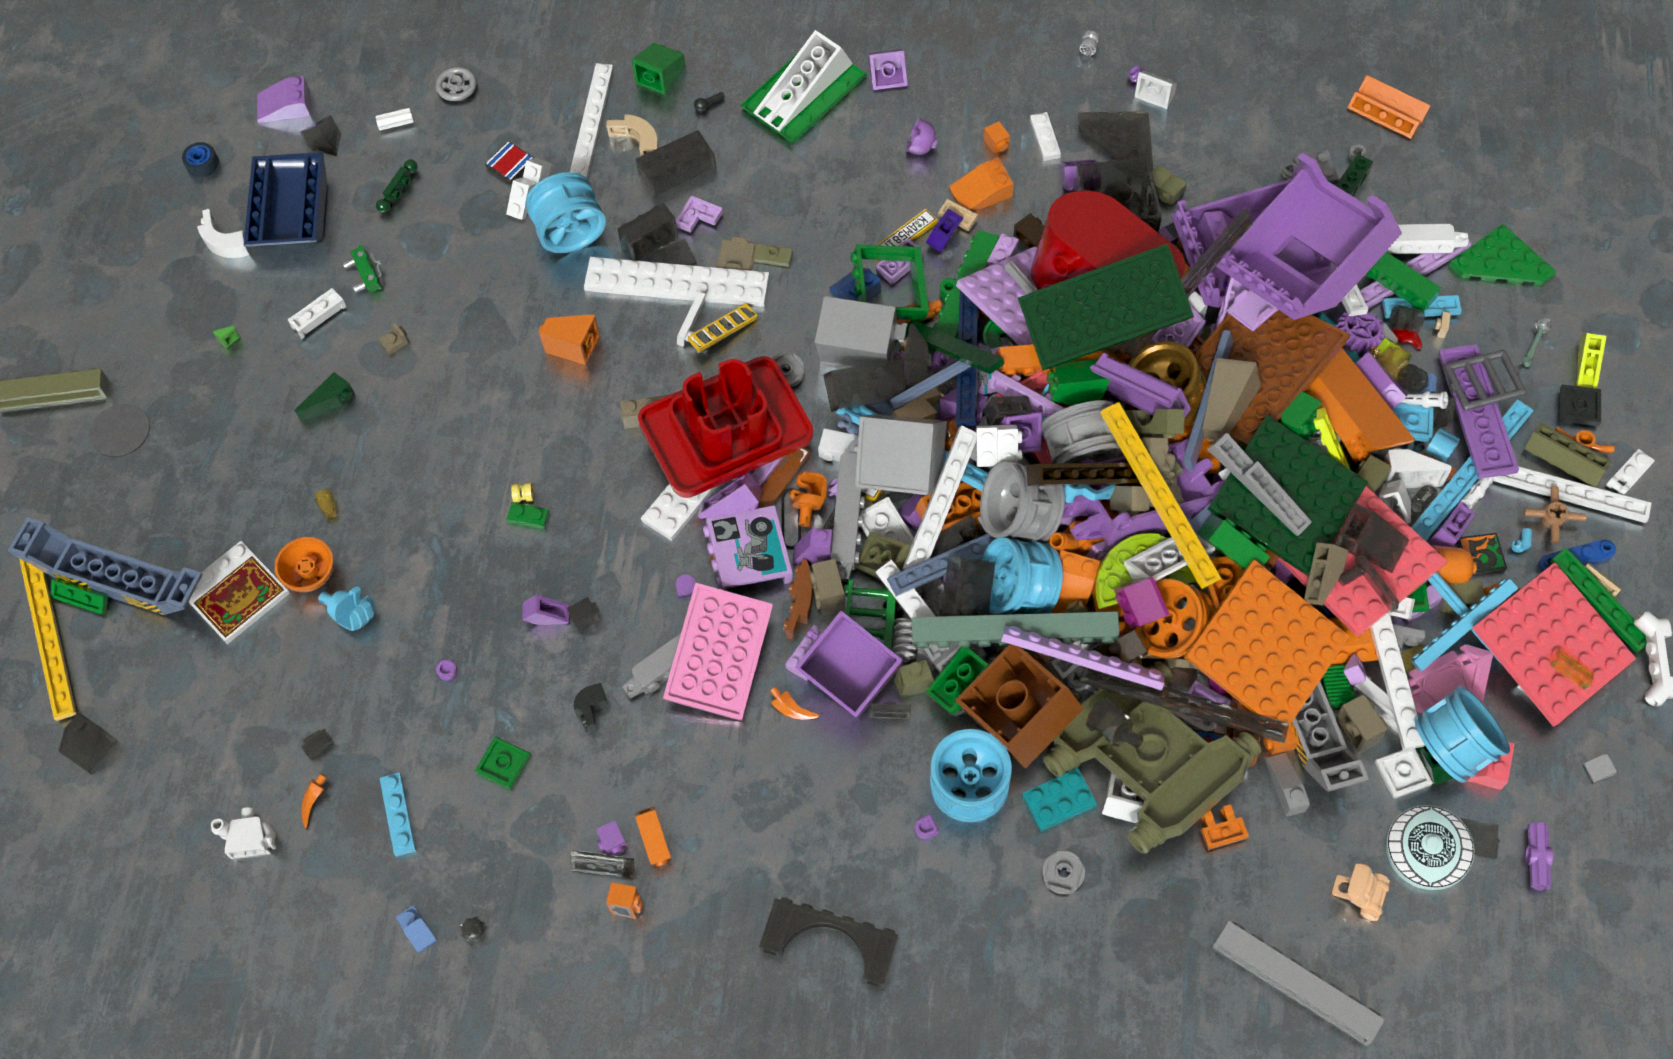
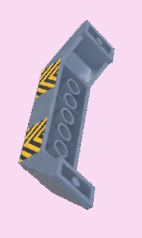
[8,517,203,615]

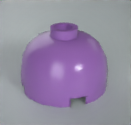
[906,118,938,155]

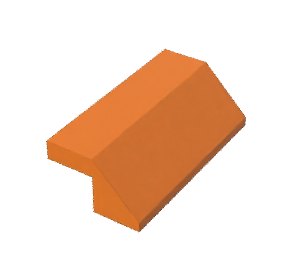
[1347,75,1432,139]

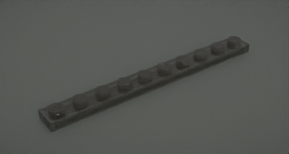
[1124,208,1253,358]
[1079,667,1289,743]

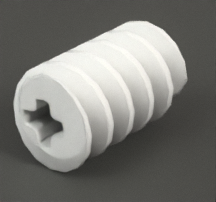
[891,618,917,663]

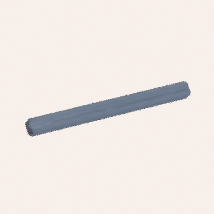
[890,345,992,409]

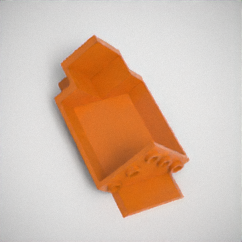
[1305,348,1415,464]

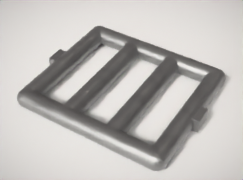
[1443,350,1527,411]

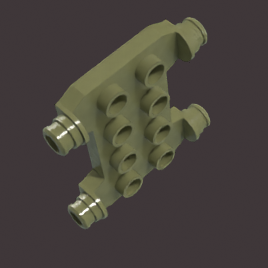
[1043,661,1261,854]

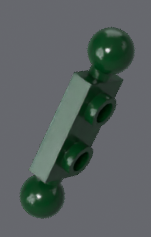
[376,159,418,213]

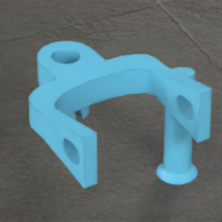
[1064,485,1116,503]

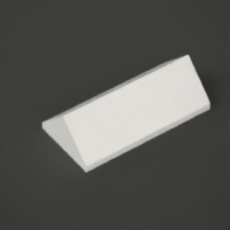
[1124,533,1215,581]

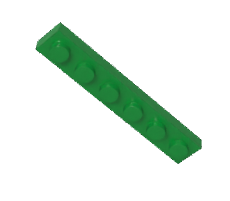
[1550,548,1647,653]

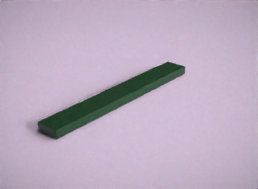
[905,320,1005,374]

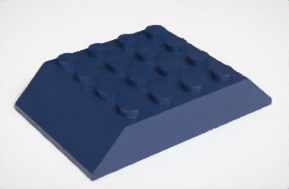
[244,152,327,247]

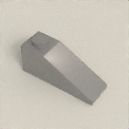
[1265,753,1310,817]

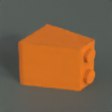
[539,314,600,365]

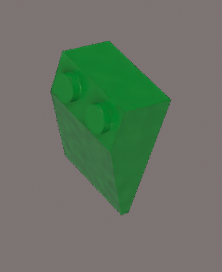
[925,647,989,715]

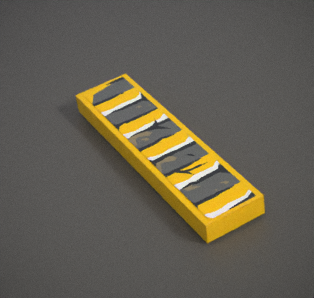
[688,303,758,353]

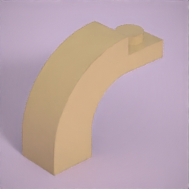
[606,114,659,159]

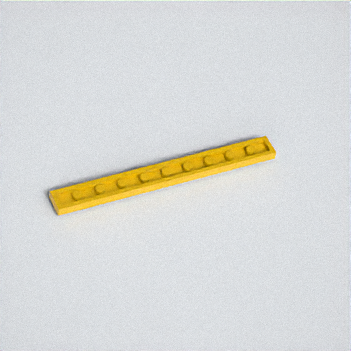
[1100,402,1221,589]
[19,558,77,721]

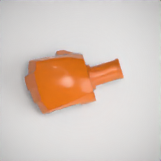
[788,471,827,527]

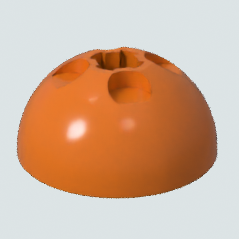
[274,537,334,593]

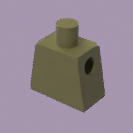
[894,660,934,699]

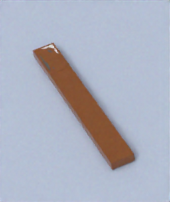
[709,448,811,564]

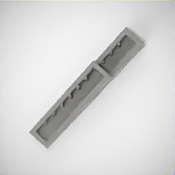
[1207,433,1312,536]

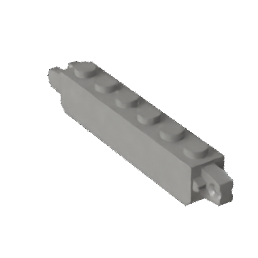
[831,440,866,581]
[623,633,681,698]

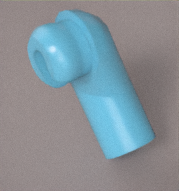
[1511,528,1532,553]

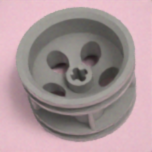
[1041,400,1125,464]
[980,461,1065,543]

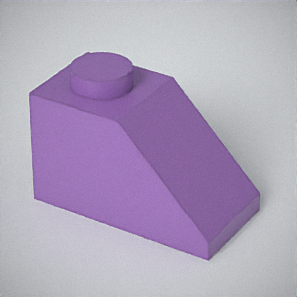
[522,595,569,625]

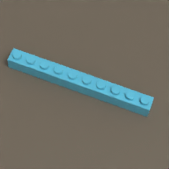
[1410,578,1518,671]

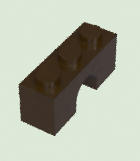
[1089,626,1151,678]

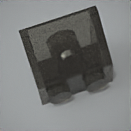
[59,712,117,773]

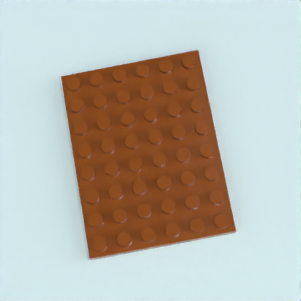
[1173,289,1350,447]

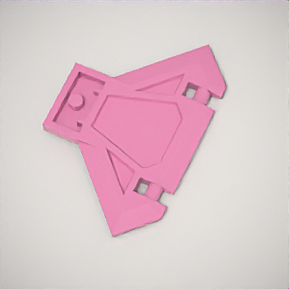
[1408,644,1493,713]

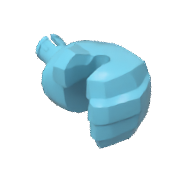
[318,586,376,631]

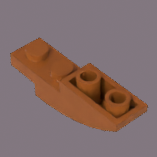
[783,558,813,640]

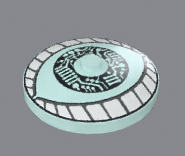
[1386,805,1474,890]

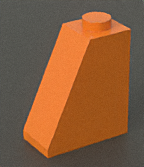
[635,806,671,867]

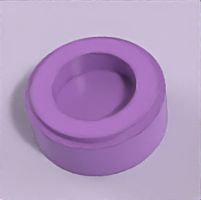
[436,659,457,681]

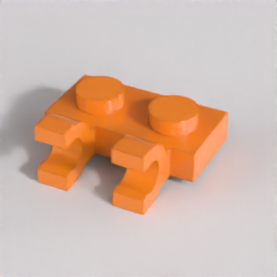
[1201,804,1249,850]

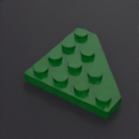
[1448,224,1557,285]

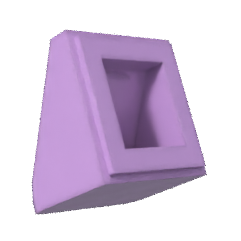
[1344,654,1366,685]

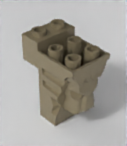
[1110,438,1184,515]

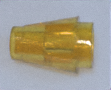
[314,489,337,519]

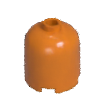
[1426,545,1477,585]

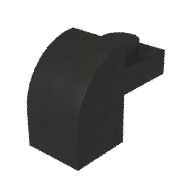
[574,683,608,733]

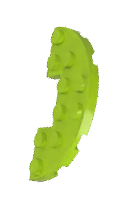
[1096,533,1197,609]

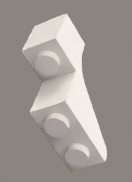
[506,158,552,220]

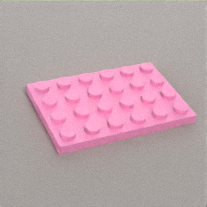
[663,583,773,721]

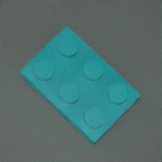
[1022,768,1097,832]

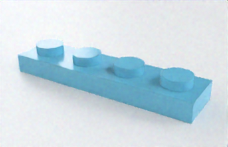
[1382,295,1462,318]
[379,772,416,857]

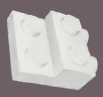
[976,425,1022,467]

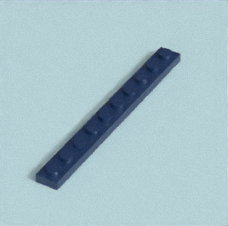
[956,290,979,428]

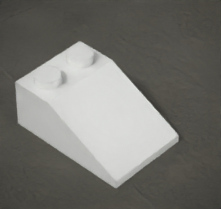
[1383,448,1451,488]
[1102,772,1145,823]

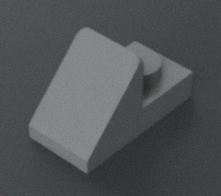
[1392,624,1425,651]

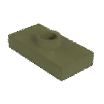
[753,244,793,267]

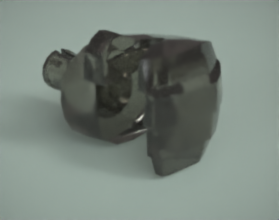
[1085,697,1144,749]

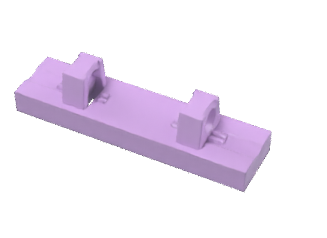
[990,370,1064,418]

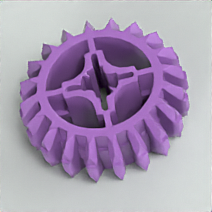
[1335,311,1384,355]

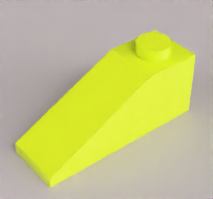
[1576,333,1606,389]

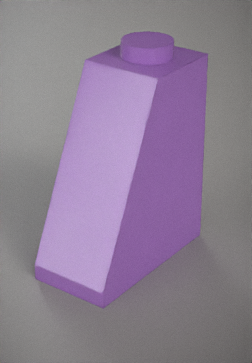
[792,528,832,566]

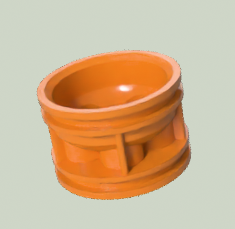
[1130,579,1216,660]

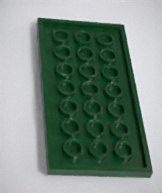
[1018,244,1194,371]

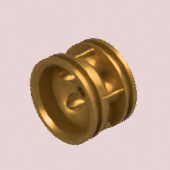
[1128,341,1207,427]

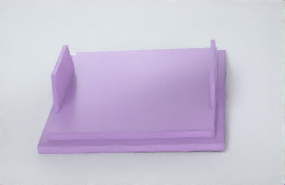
[1226,290,1279,332]

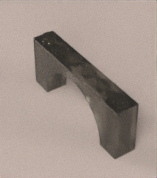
[759,897,899,989]

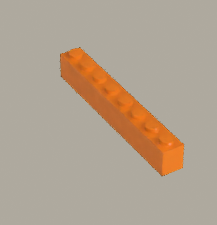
[995,335,1150,378]

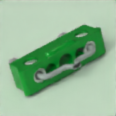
[343,245,383,293]

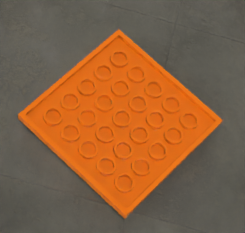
[1184,560,1350,735]

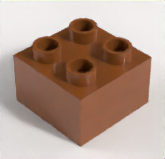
[955,644,1084,769]

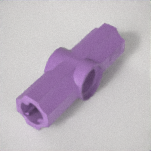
[1526,822,1553,890]

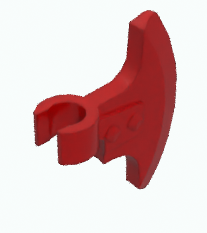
[1391,318,1422,349]

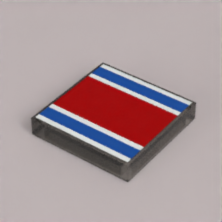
[485,141,534,184]

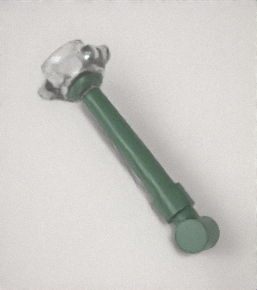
[1522,318,1552,367]

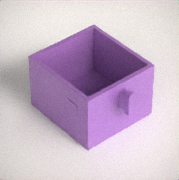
[795,611,904,719]

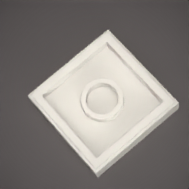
[1375,748,1433,799]

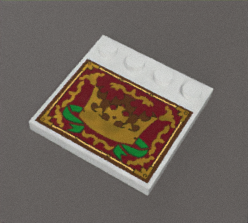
[189,541,290,644]

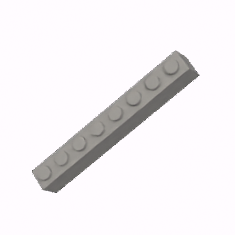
[1213,921,1385,1046]

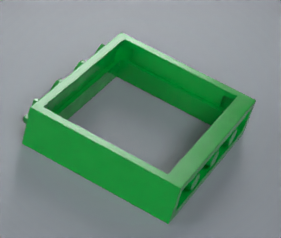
[850,244,929,320]

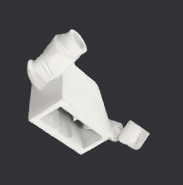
[211,807,276,859]

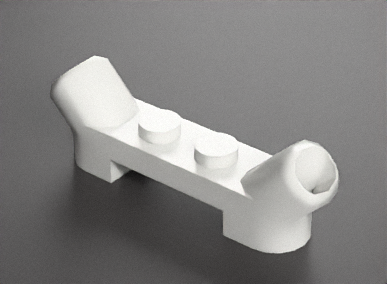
[1634,611,1673,706]

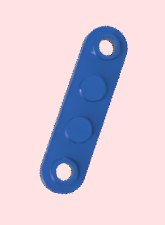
[1538,539,1616,572]

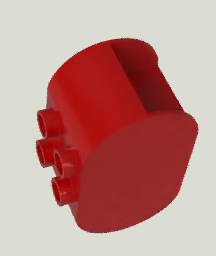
[1031,191,1185,338]

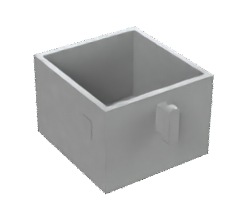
[815,296,907,375]
[854,414,947,495]

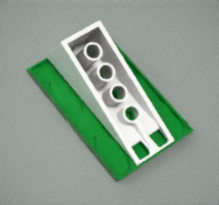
[740,30,867,144]

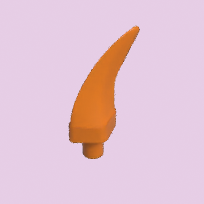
[770,686,819,720]
[301,773,327,828]

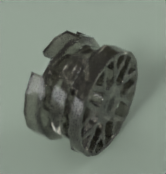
[1397,364,1428,394]

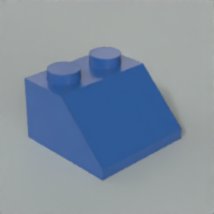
[829,268,881,302]

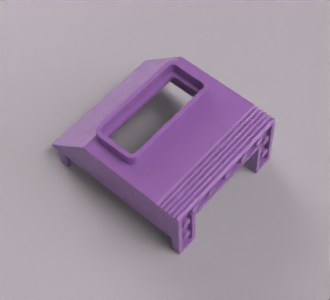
[1213,152,1402,320]
[1171,166,1337,308]

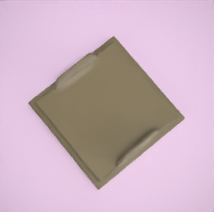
[716,237,758,271]

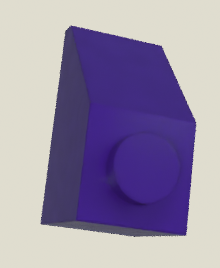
[926,208,963,252]

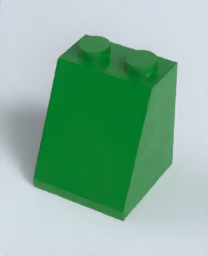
[631,43,685,95]
[1046,359,1110,406]

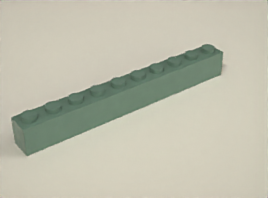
[911,612,1119,649]

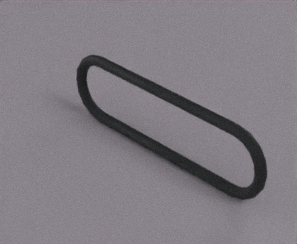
[781,488,801,549]

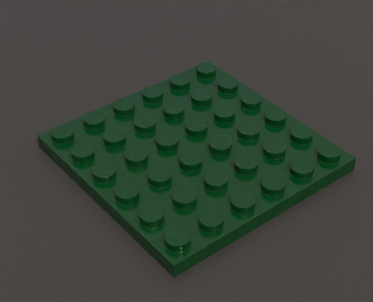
[1207,415,1368,577]

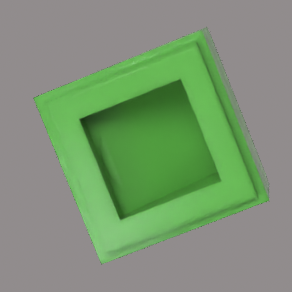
[213,326,240,348]

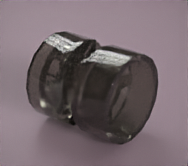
[1389,305,1425,333]

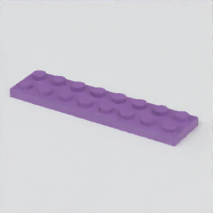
[1438,344,1519,479]

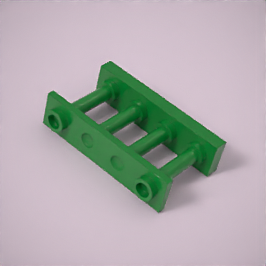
[844,579,896,650]

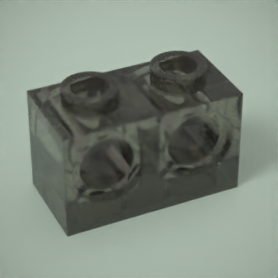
[984,396,1033,426]

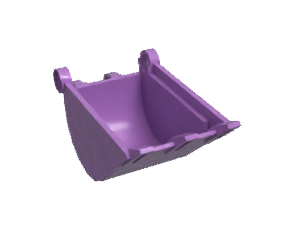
[1062,438,1224,549]

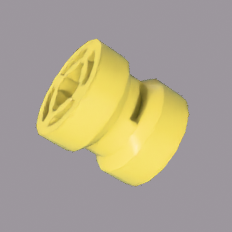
[511,482,534,503]

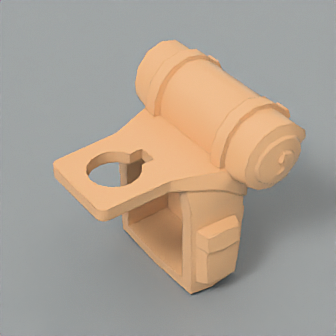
[1332,863,1390,921]

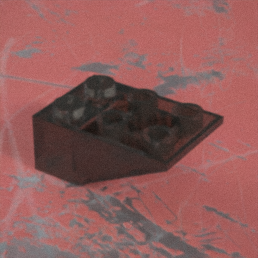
[1336,504,1409,573]

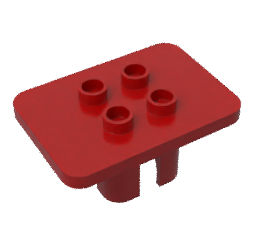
[638,356,813,498]

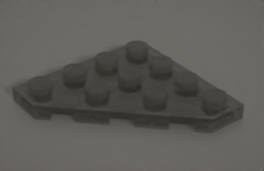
[1077,111,1153,173]

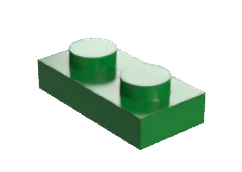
[506,502,550,529]

